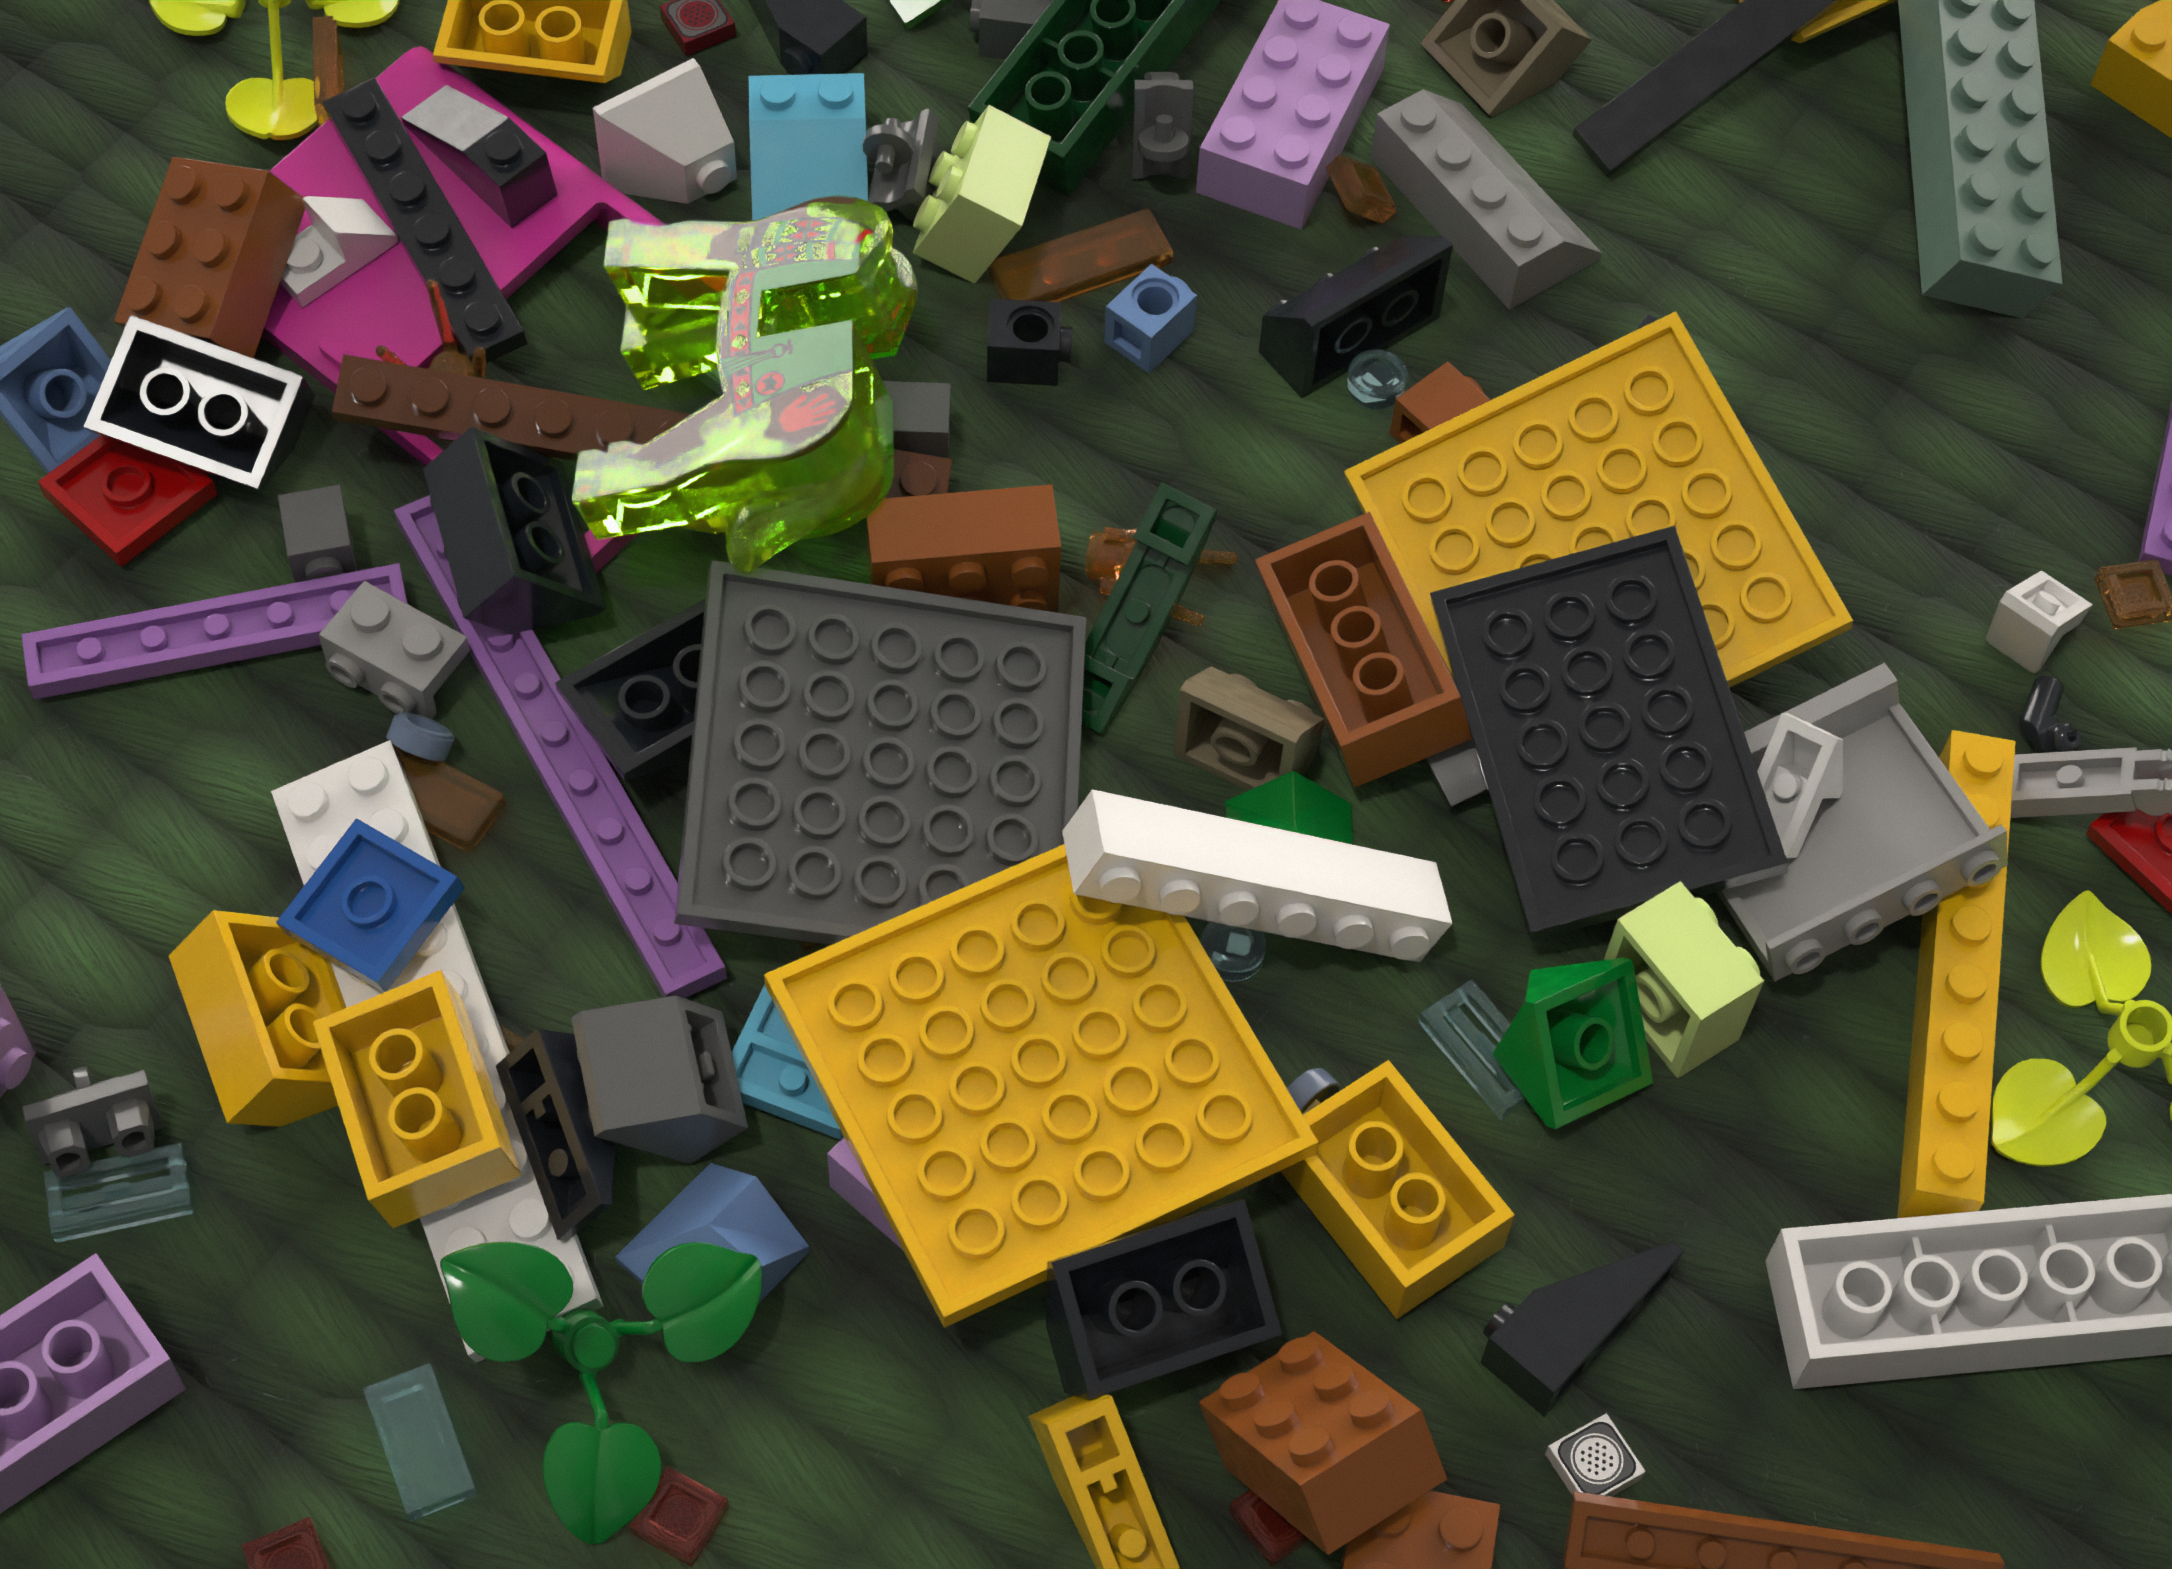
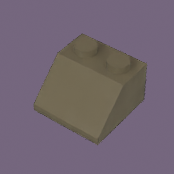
[1420,0,1592,117]
[1173,666,1325,791]

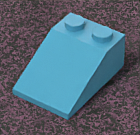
[749,73,870,256]

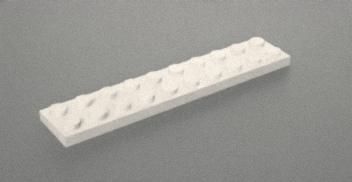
[271,740,604,1363]

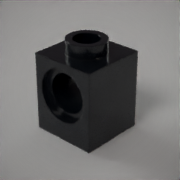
[987,298,1072,386]

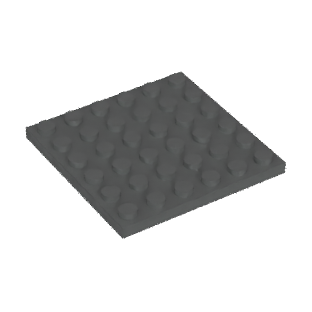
[674,560,1086,945]

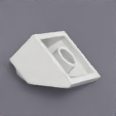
[593,58,737,204]

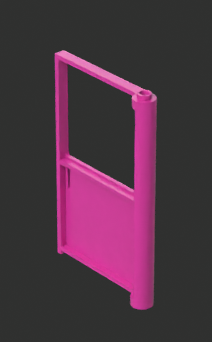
[261,46,825,573]

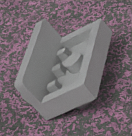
[319,581,470,719]

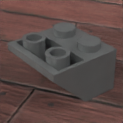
[571,996,748,1164]

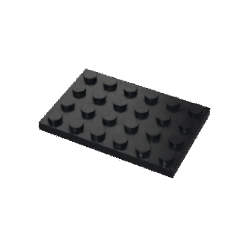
[1430,526,1788,941]

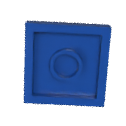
[276,818,465,992]

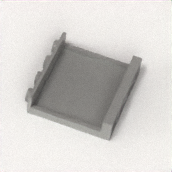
[1716,663,2008,982]

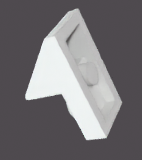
[280,196,399,308]
[1986,571,2093,673]
[1757,713,1843,858]

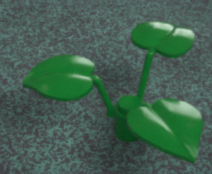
[440,1242,762,1545]

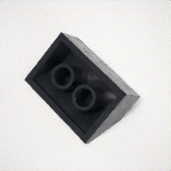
[1259,236,1453,399]
[84,315,315,492]
[423,426,606,634]
[1046,1199,1282,1400]

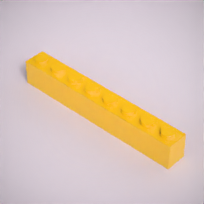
[1897,730,2016,1218]

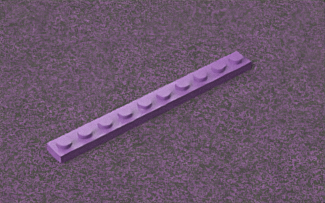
[394,495,727,998]

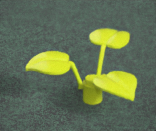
[148,0,400,140]
[1991,890,2172,1167]

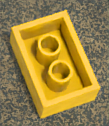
[313,970,522,1229]
[1280,1060,1515,1319]

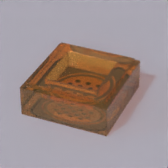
[1325,155,1396,224]
[2094,559,2172,629]

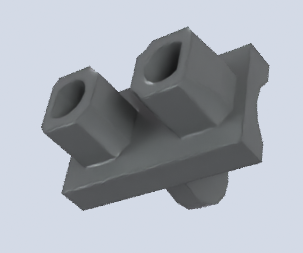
[1131,72,1193,179]
[862,108,947,221]
[22,1066,163,1178]

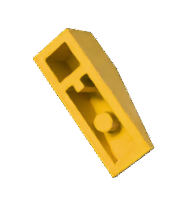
[1028,1394,1180,1569]

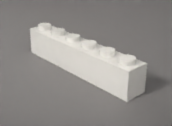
[1062,789,1453,962]

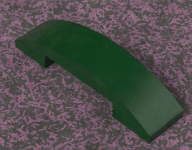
[1082,482,1218,735]

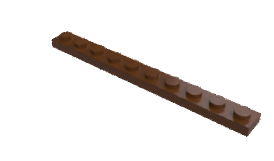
[332,354,952,511]

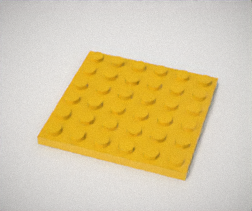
[1344,311,1853,688]
[764,844,1319,1328]

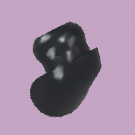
[2019,675,2081,753]

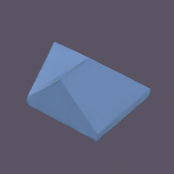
[0,307,111,474]
[615,1163,810,1304]

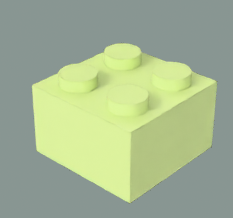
[913,105,1051,284]
[1604,881,1764,1078]

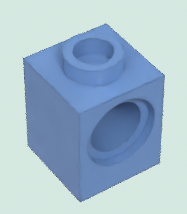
[1104,264,1197,373]

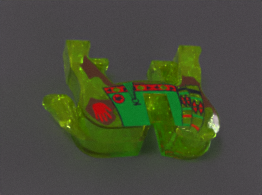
[572,195,918,574]

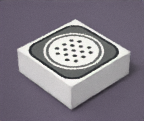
[1545,1413,1646,1497]

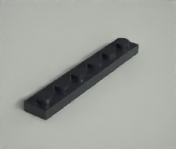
[322,78,528,370]

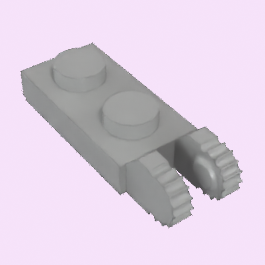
[2010,747,2172,818]

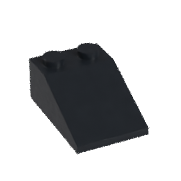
[555,598,706,781]

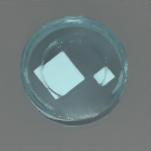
[1346,350,1408,410]
[1201,921,1266,982]

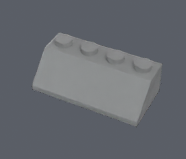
[1371,89,1602,310]

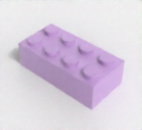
[1196,0,1390,230]
[0,1253,186,1514]

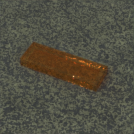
[990,208,1173,302]

